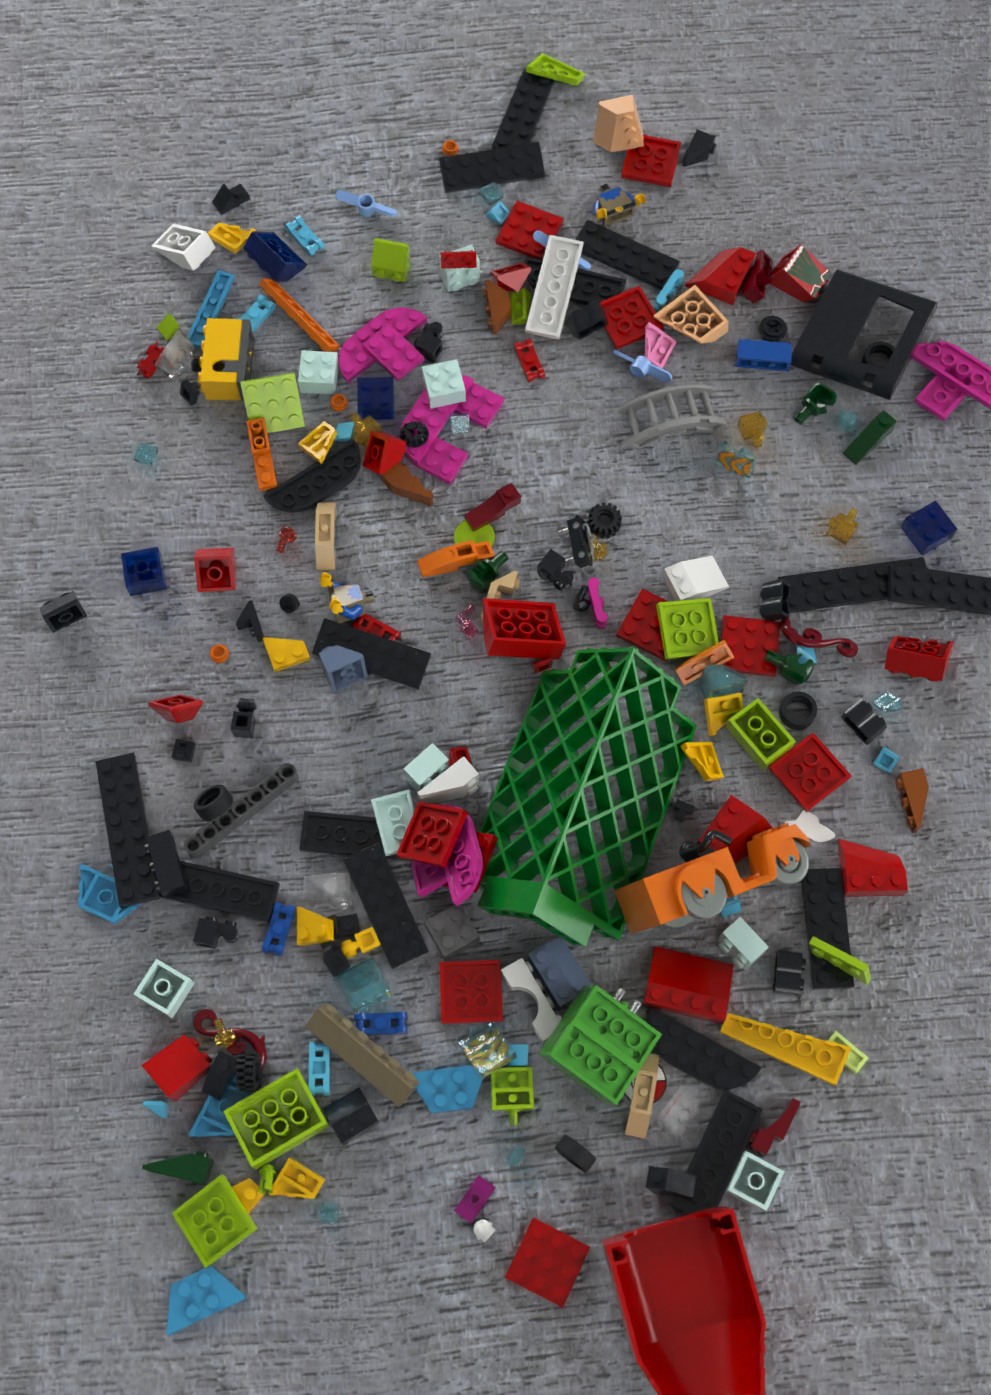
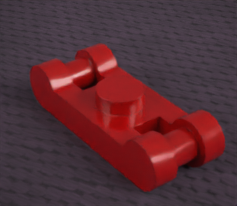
[513,338,545,383]
[350,613,401,641]

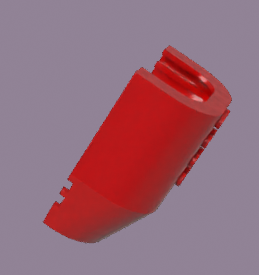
[601,1206,766,1395]

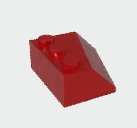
[685,247,756,305]
[884,636,954,682]
[697,795,773,864]
[837,838,908,897]

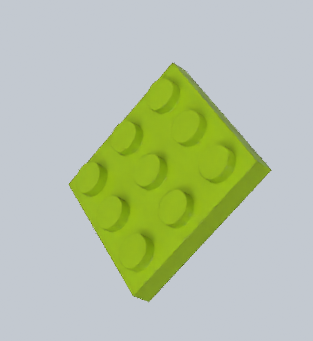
[240,372,305,433]
[656,598,719,660]
[172,1174,258,1268]

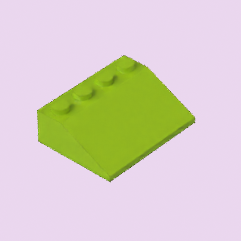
[223,1068,330,1170]

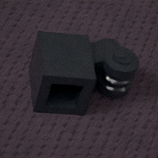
[414,322,443,363]
[537,549,574,591]
[231,698,257,738]
[193,916,239,949]

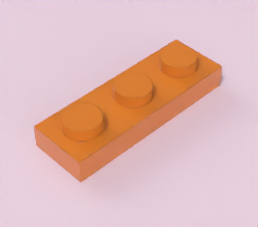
[674,640,734,686]

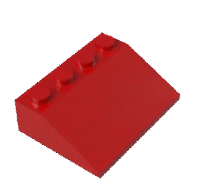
[482,598,566,660]
[642,946,734,1024]

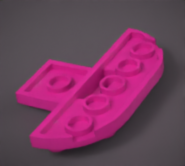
[339,308,427,384]
[911,341,991,422]
[411,804,483,906]

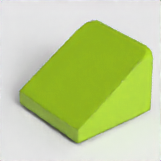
[157,313,181,341]

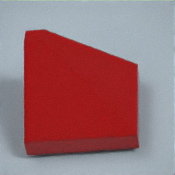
[530,658,552,674]
[449,747,472,767]

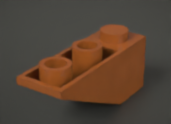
[381,462,434,507]
[895,768,929,833]

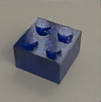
[357,377,395,420]
[901,501,958,556]
[121,547,167,596]

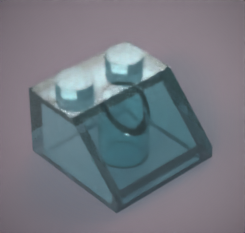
[699,664,748,699]
[337,957,392,1015]

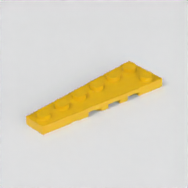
[720,1013,851,1086]

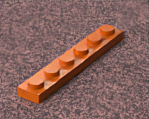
[259,279,340,352]

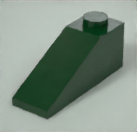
[843,410,897,465]
[142,1151,214,1185]

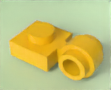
[340,926,381,959]

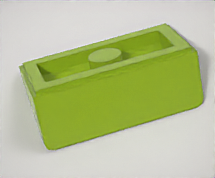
[510,288,532,325]

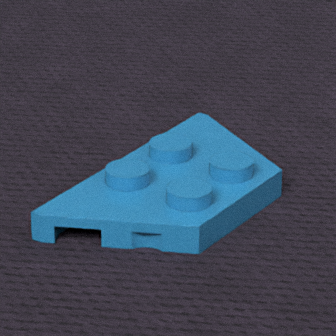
[78,864,143,924]
[412,1065,486,1114]
[189,1075,253,1137]
[166,1266,247,1335]

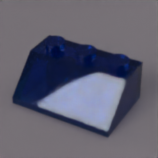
[243,231,307,282]

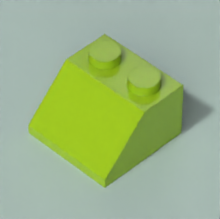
[371,238,411,282]

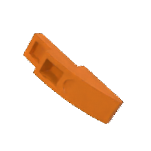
[246,418,277,491]
[417,540,495,578]

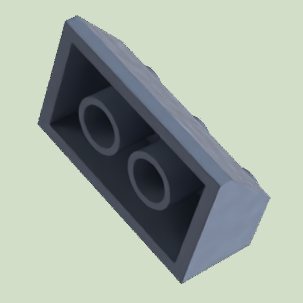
[319,645,368,693]
[528,938,591,1010]

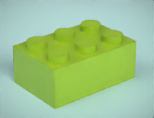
[726,698,796,771]

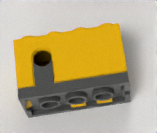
[198,318,255,401]

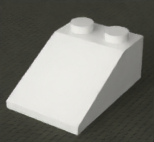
[151,224,216,271]
[662,556,729,601]
[417,756,479,804]

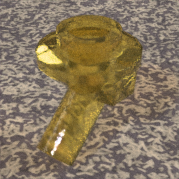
[590,535,608,560]
[214,1018,236,1047]

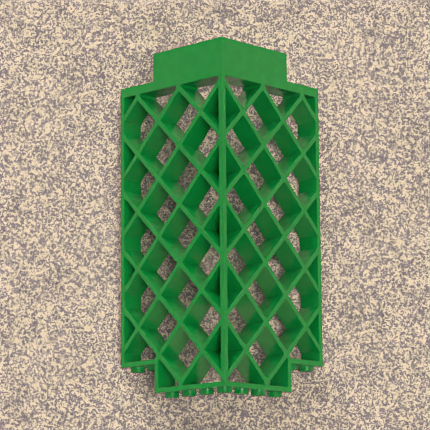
[477,647,697,947]

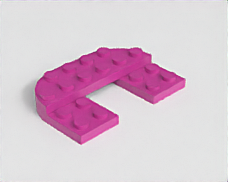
[401,375,504,485]

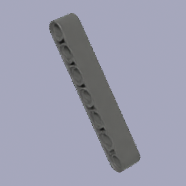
[184,763,298,858]

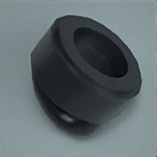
[279,593,300,613]

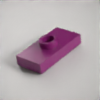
[454,1175,496,1224]

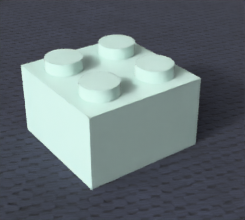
[439,245,480,292]
[298,350,339,395]
[422,359,466,408]
[403,743,449,792]
[717,917,768,970]
[134,959,195,1018]
[725,1151,785,1212]

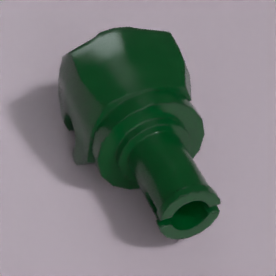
[793,383,837,425]
[466,551,509,593]
[764,649,814,685]

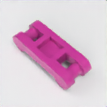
[587,578,608,629]

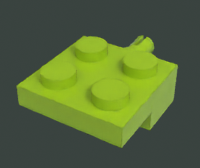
[491,1067,534,1126]

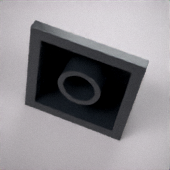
[39,591,87,633]
[323,1087,380,1146]

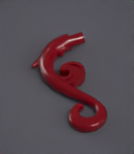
[780,617,858,658]
[193,1009,267,1071]

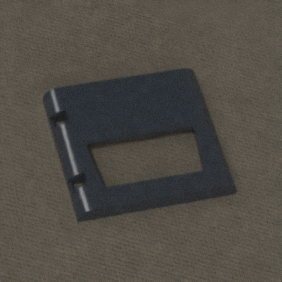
[791,269,938,400]

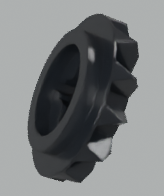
[759,316,787,342]
[400,420,429,448]

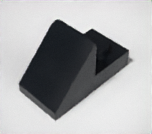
[212,183,250,215]
[236,600,264,642]
[327,913,360,939]

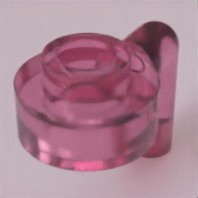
[455,604,479,638]

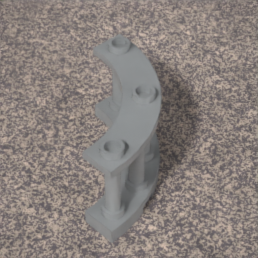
[617,384,727,450]

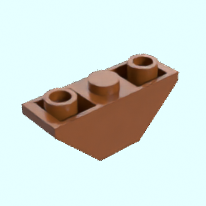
[482,280,511,335]

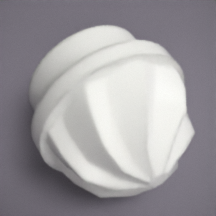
[474,1220,496,1243]

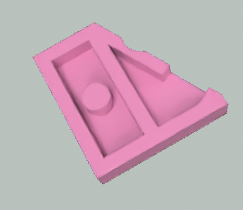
[645,322,677,368]

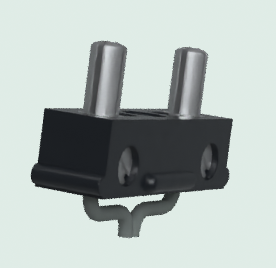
[558,515,595,568]

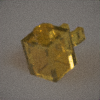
[738,411,768,448]
[351,412,382,448]
[827,507,859,545]

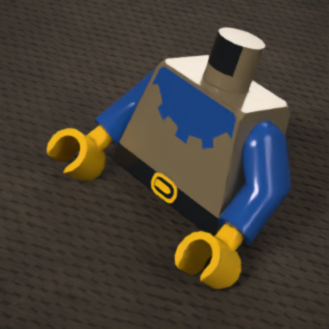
[593,184,646,227]
[320,572,375,624]

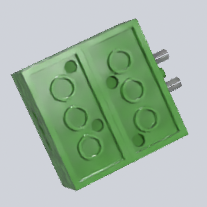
[538,985,662,1105]

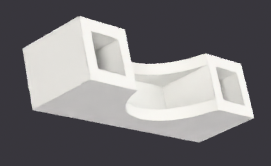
[501,958,562,1044]

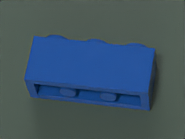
[735,339,792,371]

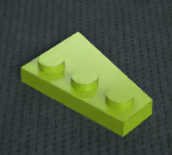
[526,53,585,86]
[809,936,871,985]

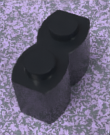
[567,301,609,340]
[759,579,791,621]
[841,699,887,745]
[773,950,806,996]

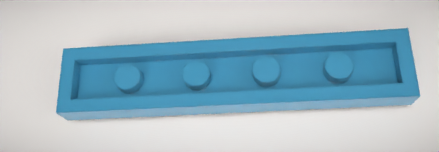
[185,270,235,350]

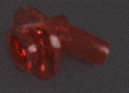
[276,527,296,553]

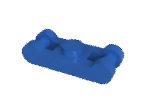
[262,902,296,957]
[354,1012,408,1035]

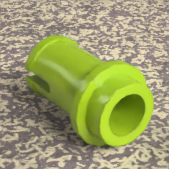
[258,1165,276,1194]

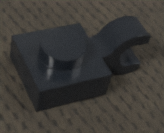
[320,942,351,977]

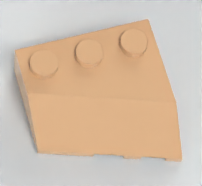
[593,95,644,153]
[653,285,729,344]

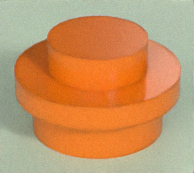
[442,140,459,156]
[330,394,348,412]
[210,644,229,663]

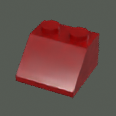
[363,431,406,475]
[194,548,236,592]

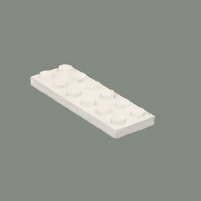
[525,235,584,340]

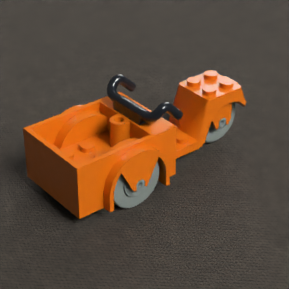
[614,822,811,935]

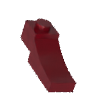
[742,249,773,304]
[464,482,522,532]
[748,1098,801,1157]

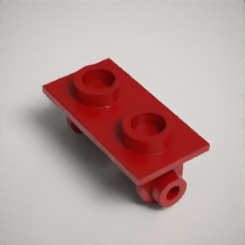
[441,250,477,269]
[136,341,166,379]

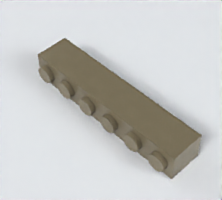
[305,1003,420,1107]

